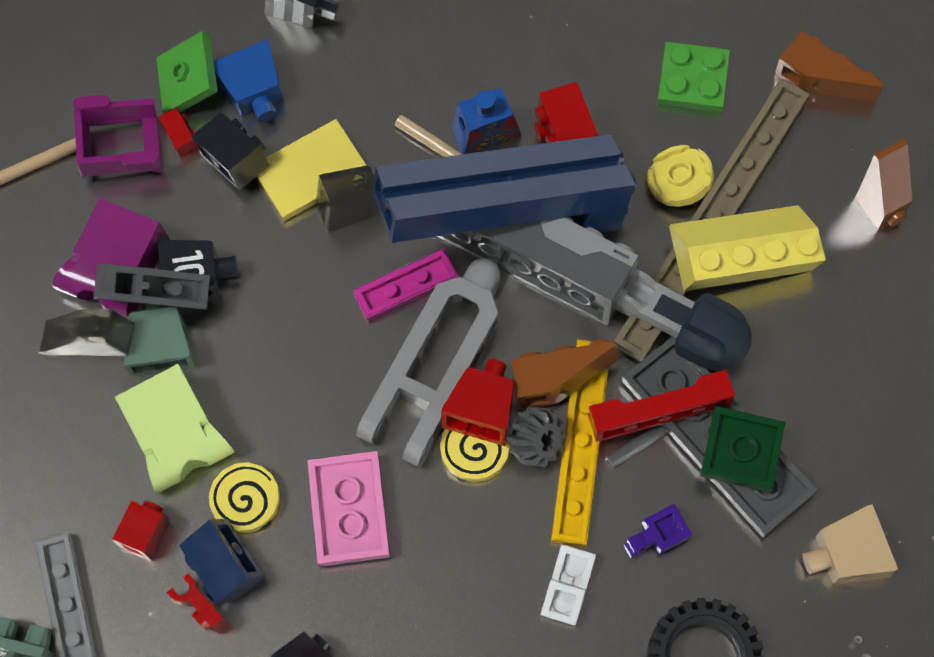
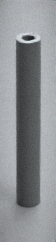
[606,425,669,469]

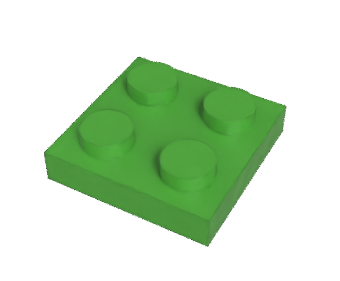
[657,42,730,113]

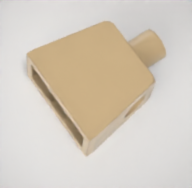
[802,504,898,585]

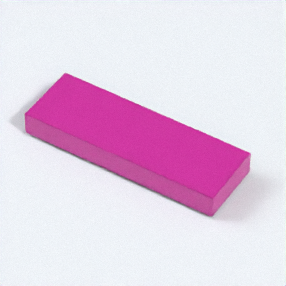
[353,248,459,323]

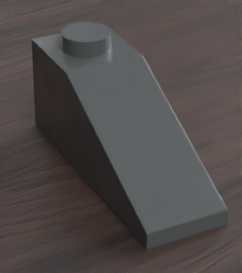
[93,264,210,309]

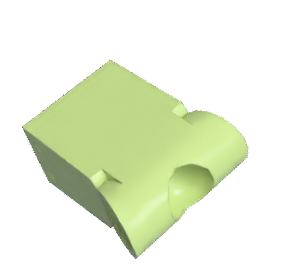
[115,364,235,494]

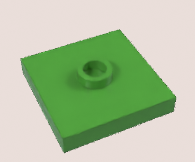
[156,31,217,114]

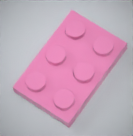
[307,451,390,567]

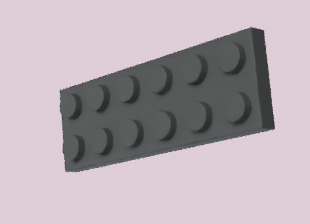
[622,336,818,538]

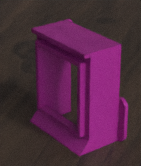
[73,95,162,179]

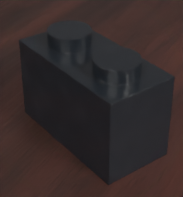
[191,112,270,190]

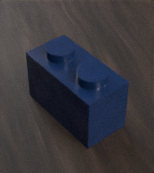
[179,519,265,605]

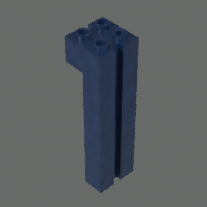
[372,134,636,243]

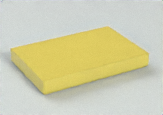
[256,119,370,222]

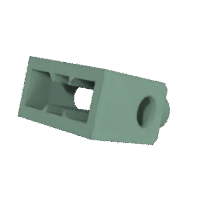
[124,304,196,377]

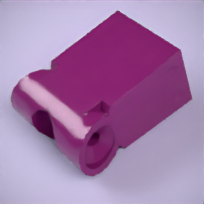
[52,198,170,319]

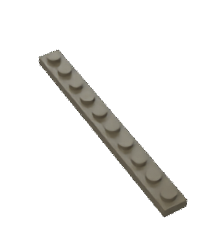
[614,79,809,362]

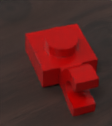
[166,573,229,634]

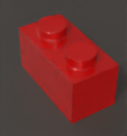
[158,108,198,158]

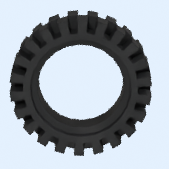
[647,598,764,657]

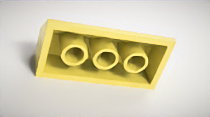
[669,205,826,291]

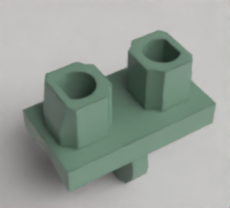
[0,616,54,657]

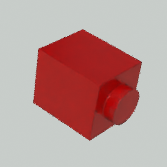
[112,500,170,561]

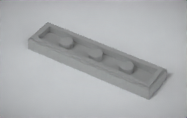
[35,532,98,657]

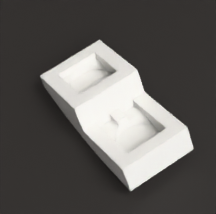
[541,543,597,626]

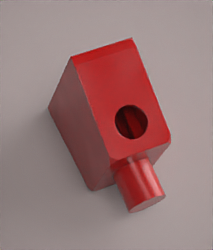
[441,359,514,446]

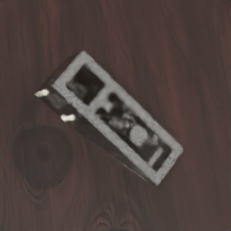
[39,309,135,356]

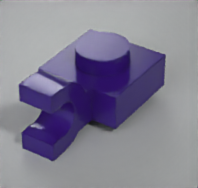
[624,504,692,558]

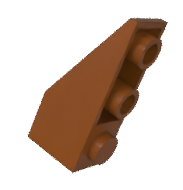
[775,31,884,103]
[512,339,621,409]

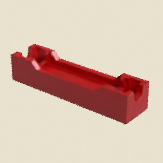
[588,370,735,442]

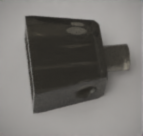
[316,165,379,233]

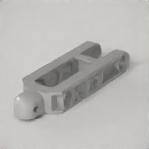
[356,258,501,467]

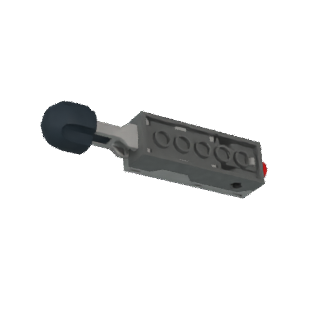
[437,216,752,370]

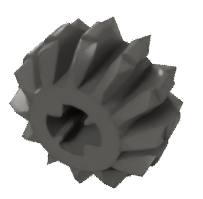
[506,406,567,467]

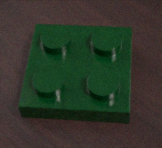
[700,406,786,493]

